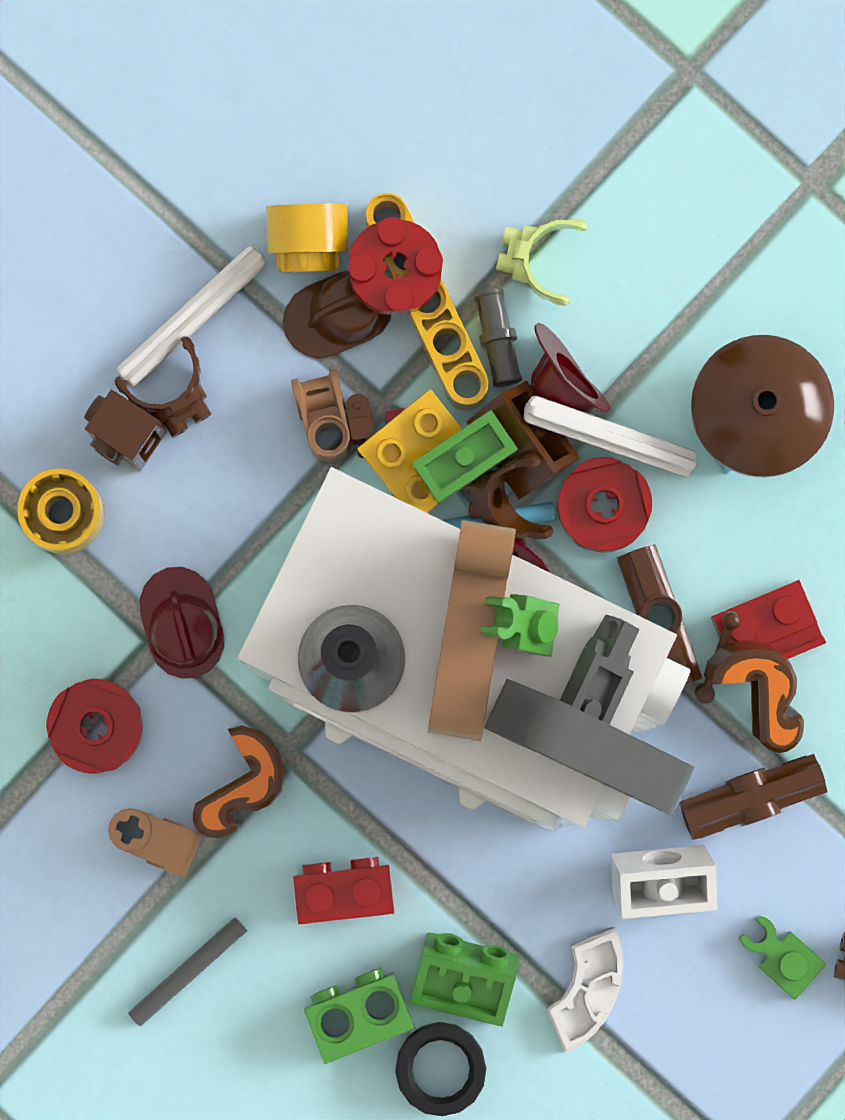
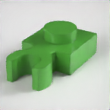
[480,594,560,657]
[739,915,827,1000]

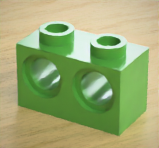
[304,968,415,1064]

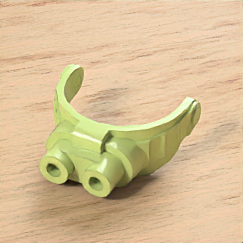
[496,219,588,306]

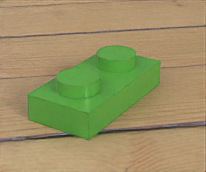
[412,410,518,505]

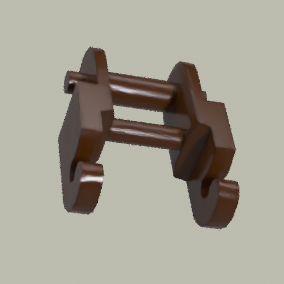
[346,394,375,459]

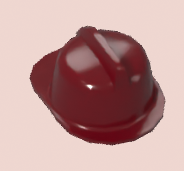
[530,322,611,413]
[139,567,224,679]

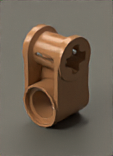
[291,369,351,464]
[108,808,203,878]

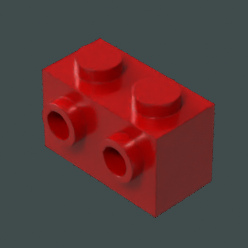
[293,857,395,925]

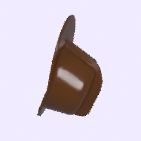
[283,271,391,358]

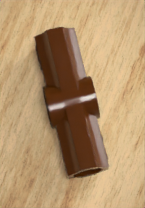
[616,544,703,685]
[679,754,828,840]

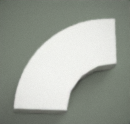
[546,927,623,1053]

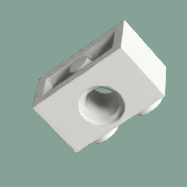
[611,845,717,919]

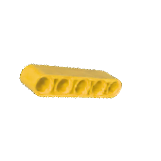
[366,193,489,411]

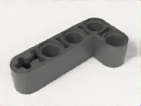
[484,679,695,816]

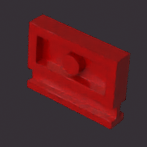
[711,580,826,659]

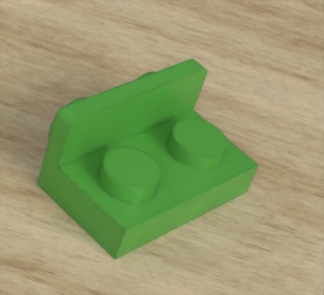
[410,932,519,1027]

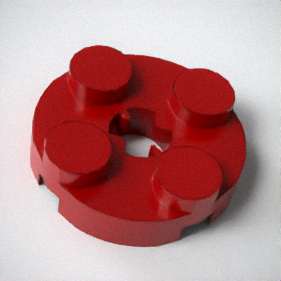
[348,217,443,315]
[557,457,652,553]
[46,678,143,774]

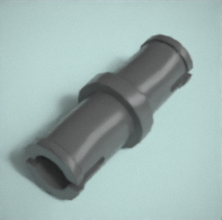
[474,288,523,387]

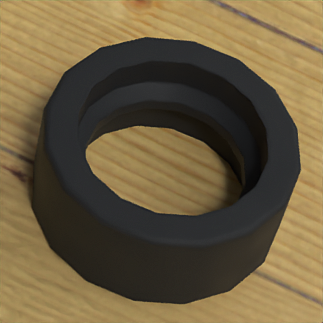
[395,1022,487,1117]

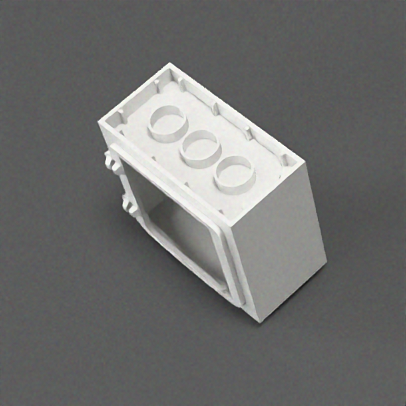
[237,467,690,832]

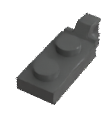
[560,614,640,725]

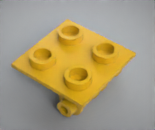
[357,389,462,513]

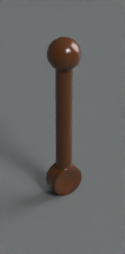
[695,611,741,704]

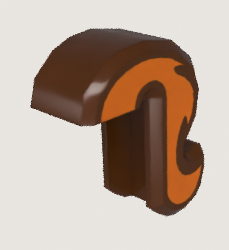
[704,641,804,753]
[193,725,286,838]

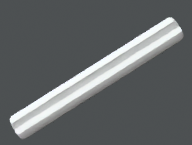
[117,246,266,387]
[524,396,697,477]

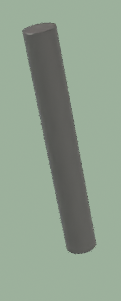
[128,917,248,1027]

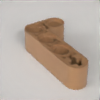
[428,520,516,741]

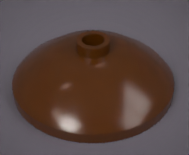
[691,335,834,478]

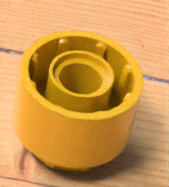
[266,204,348,272]
[17,468,104,554]

